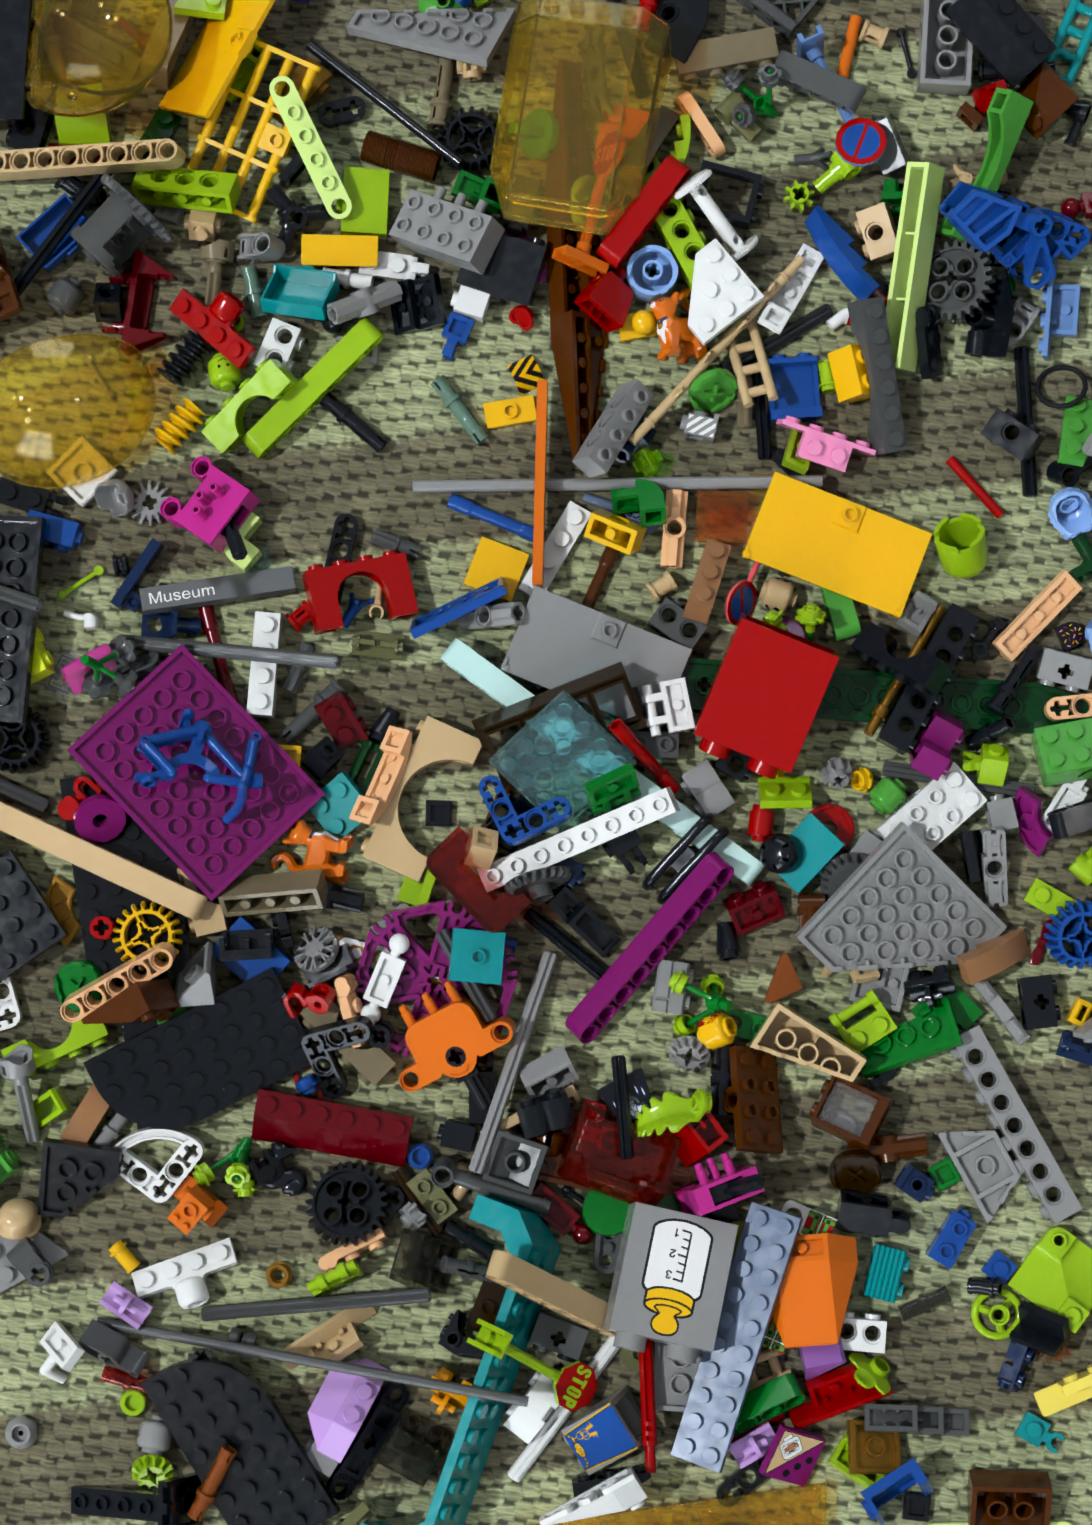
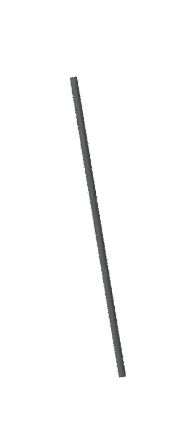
[97,1317,529,1407]

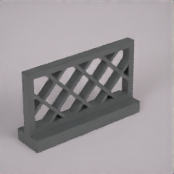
[736,0,819,40]

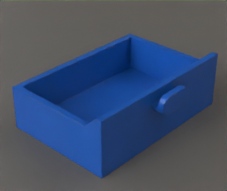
[16,193,89,273]
[213,915,294,981]

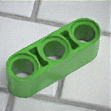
[820,587,861,641]

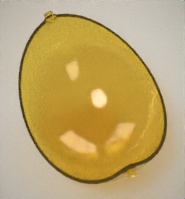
[0,334,157,488]

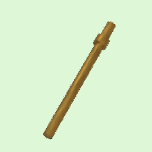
[864,605,946,737]

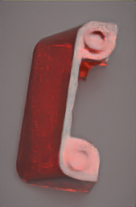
[426,826,532,933]
[557,1102,681,1206]

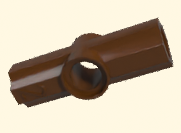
[847,1133,928,1163]

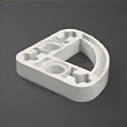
[113,1127,204,1203]

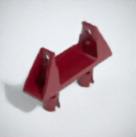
[101,250,178,355]

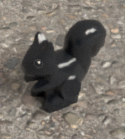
[248,1141,308,1196]

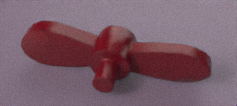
[1029,919,1053,965]

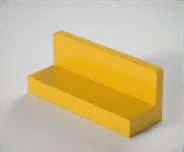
[301,234,380,267]

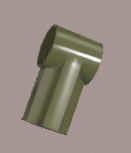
[714,91,766,143]

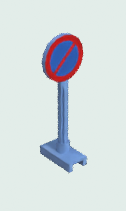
[796,24,887,167]

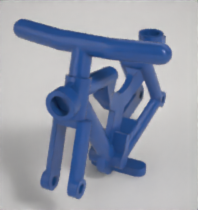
[134,709,263,824]

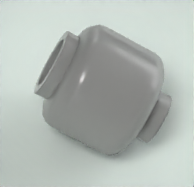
[137,1415,173,1456]

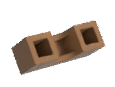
[682,538,732,624]

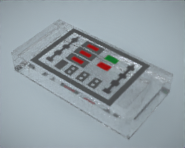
[43,646,83,704]

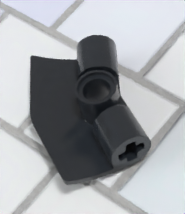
[643,0,710,63]
[964,269,1014,358]

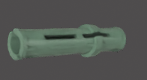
[431,375,489,446]

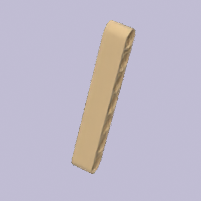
[485,1250,616,1337]

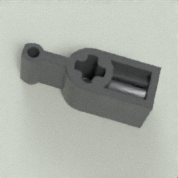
[79,1319,151,1378]

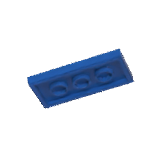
[410,577,507,639]

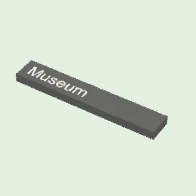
[139,566,296,615]

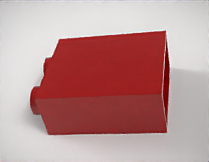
[694,613,839,779]

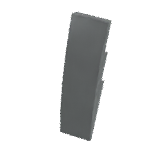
[864,1404,970,1437]

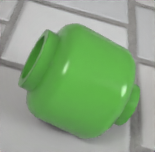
[869,777,907,816]

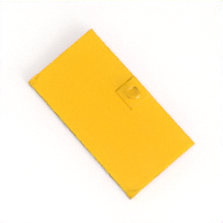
[158,0,275,119]
[742,472,932,619]

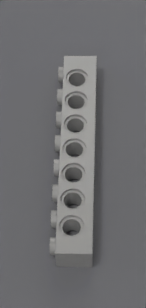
[949,1025,1083,1224]

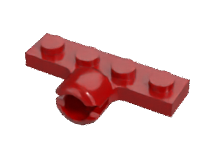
[169,289,258,369]

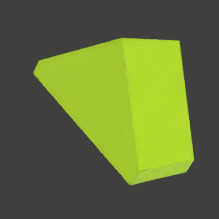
[33,1086,73,1129]

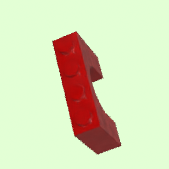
[302,550,419,635]

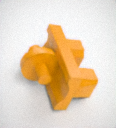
[429,1367,473,1415]

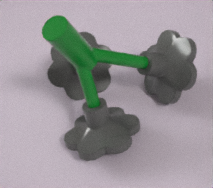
[80,634,138,699]

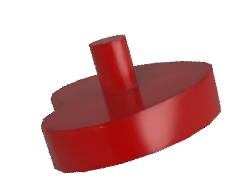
[509,305,535,331]

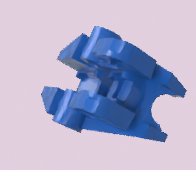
[938,181,1091,290]

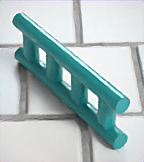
[1045,0,1092,88]

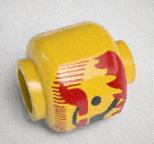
[697,1012,737,1050]

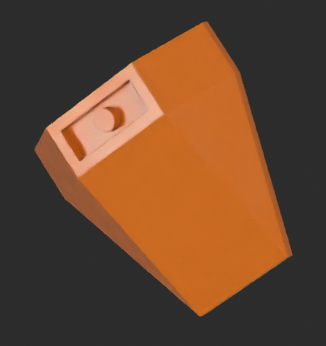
[772,1233,858,1349]

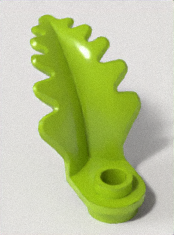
[634,1089,712,1137]

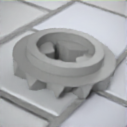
[669,1036,710,1073]

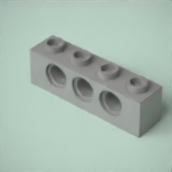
[572,379,655,478]

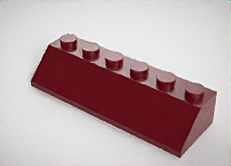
[252,1088,414,1167]

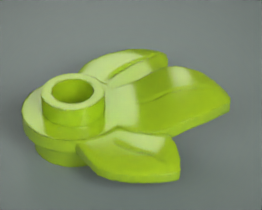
[848,1352,891,1395]

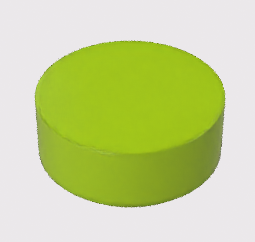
[120,1389,147,1416]

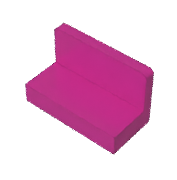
[59,643,117,695]

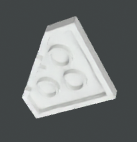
[688,238,764,346]

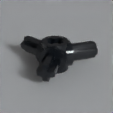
[265,183,331,253]

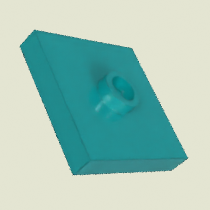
[448,928,506,985]

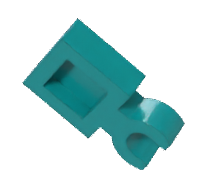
[1015,1411,1065,1453]

